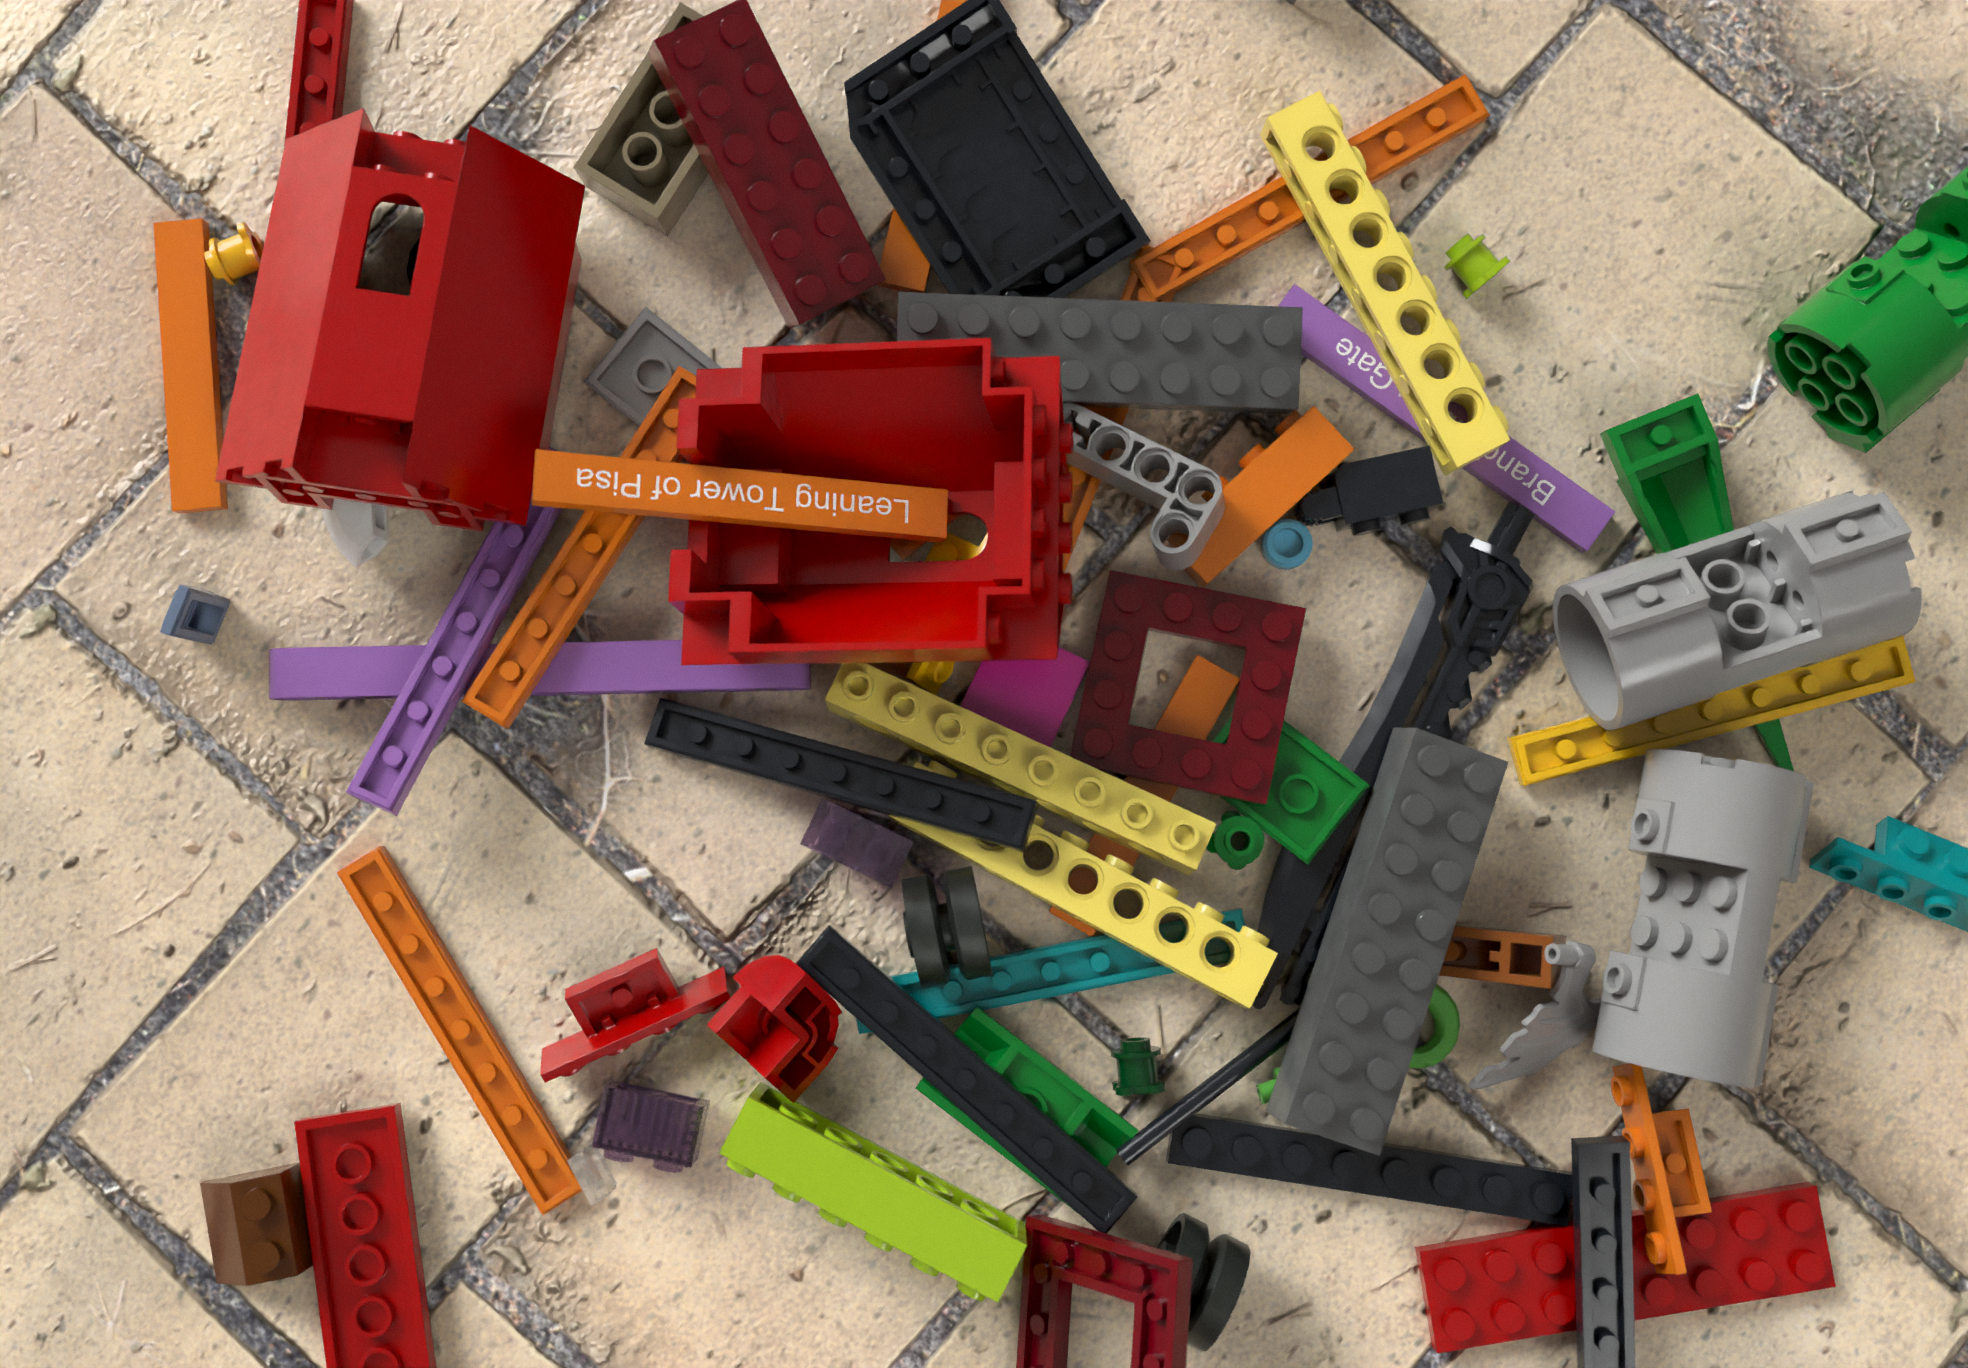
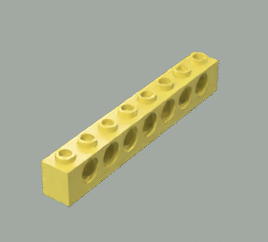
[1260,91,1510,476]
[825,663,1217,876]
[888,760,1278,1009]

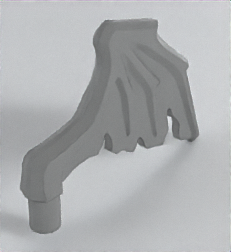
[1469,940,1601,1089]

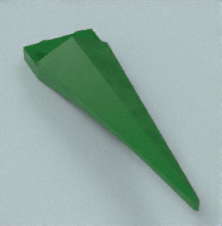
[1600,393,1794,771]

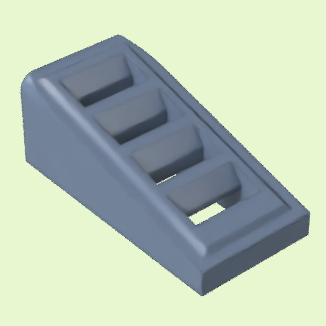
[160,584,230,645]

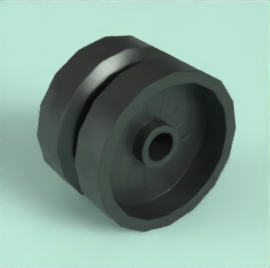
[901,866,993,989]
[1157,1213,1251,1351]

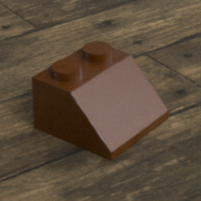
[200,1162,313,1286]

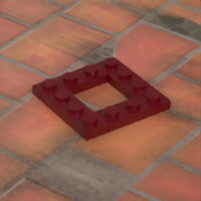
[1070,570,1306,806]
[1016,1214,1193,1368]

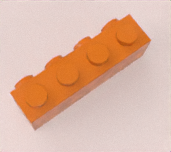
[1164,406,1355,588]

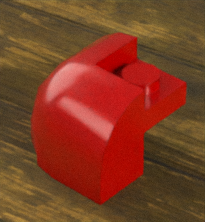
[706,955,842,1104]

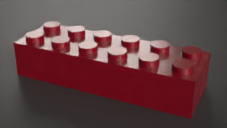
[647,0,886,329]

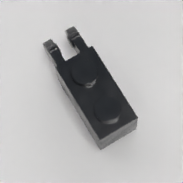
[1294,445,1443,536]

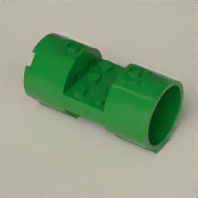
[1767,166,1968,453]

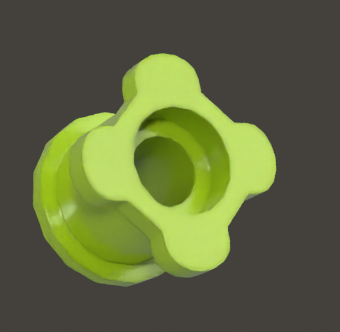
[1444,233,1511,299]

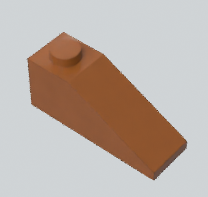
[1439,925,1566,989]

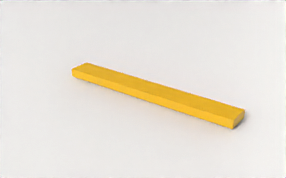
[1507,635,1916,786]

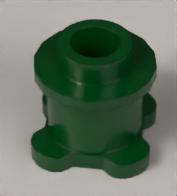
[1111,1037,1166,1096]

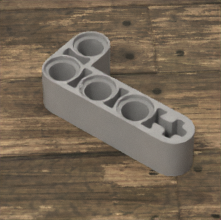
[1063,402,1225,570]

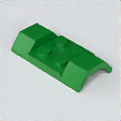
[915,1006,1139,1212]

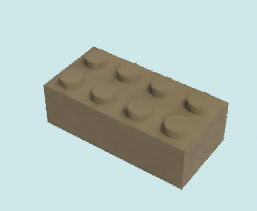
[573,2,709,237]

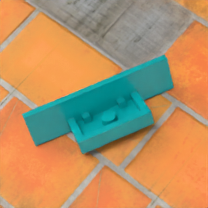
[1809,816,1968,932]

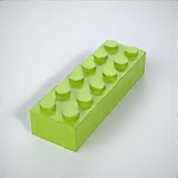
[719,1082,1027,1303]

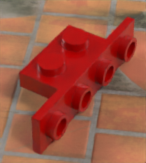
[540,948,731,1083]

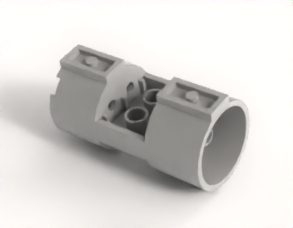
[1553,490,1922,731]
[1592,749,1814,1088]

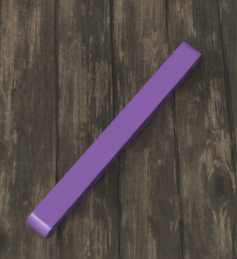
[269,640,811,700]

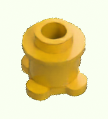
[204,222,263,286]

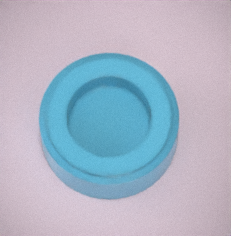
[1261,519,1313,570]

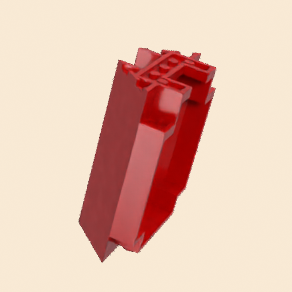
[215,108,585,532]
[668,338,1073,665]

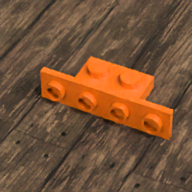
[1611,1063,1712,1275]

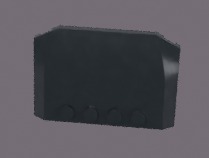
[844,0,1151,298]

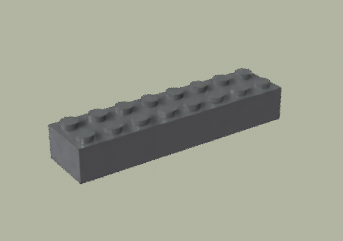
[897,292,1303,414]
[1266,728,1508,1156]

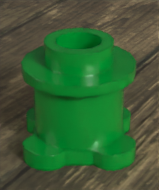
[1206,811,1264,870]

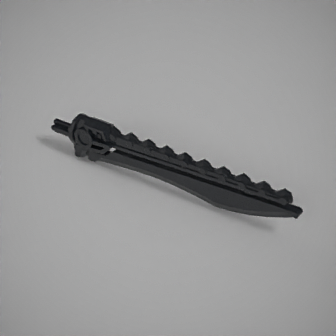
[1252,502,1534,1009]

